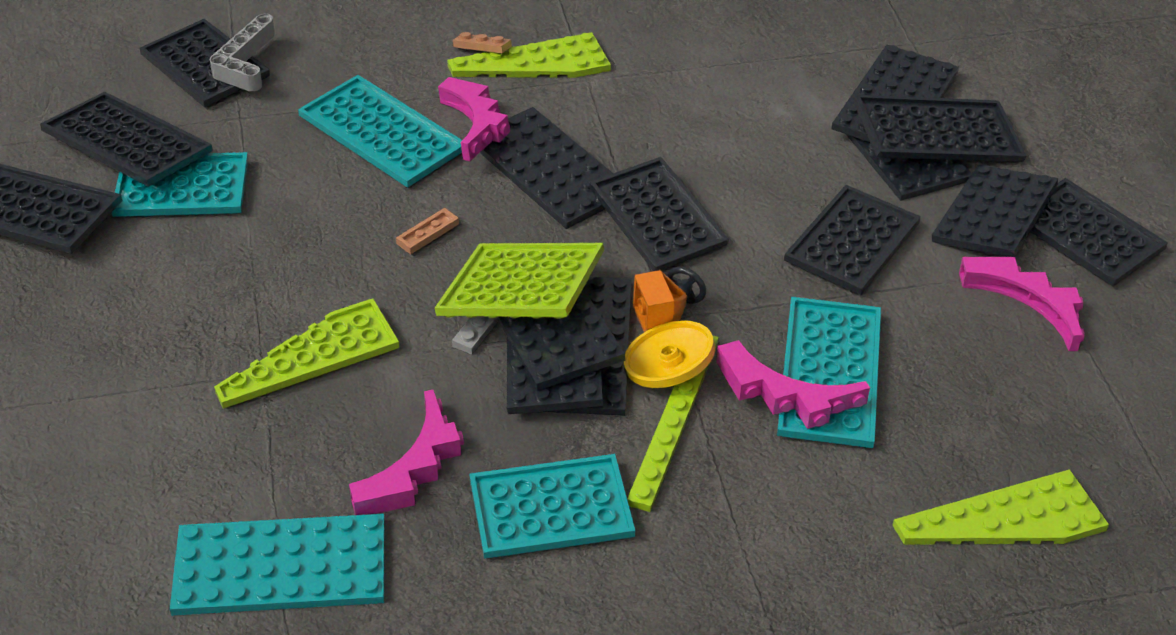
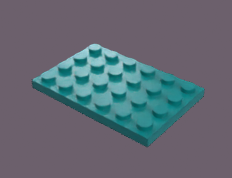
[112,152,248,217]
[469,454,635,559]

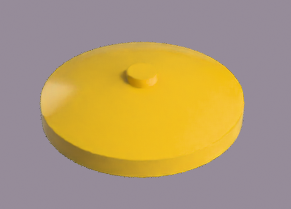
[624,321,716,388]

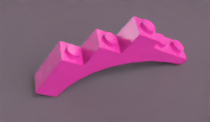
[438,77,510,161]
[959,257,1084,351]
[716,340,870,429]
[349,390,464,515]

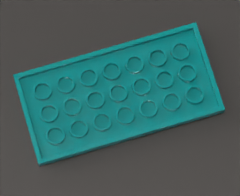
[298,75,462,188]
[777,297,881,448]
[170,514,385,616]

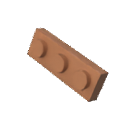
[453,32,512,53]
[396,208,459,255]

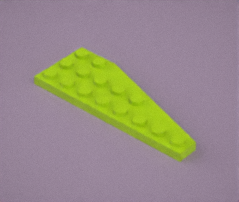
[447,32,611,78]
[214,298,399,409]
[892,469,1109,545]

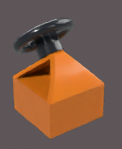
[633,267,706,332]

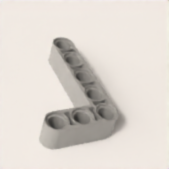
[210,14,275,91]

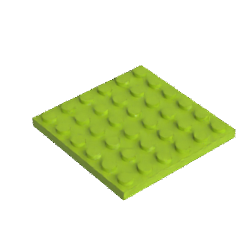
[435,243,604,319]

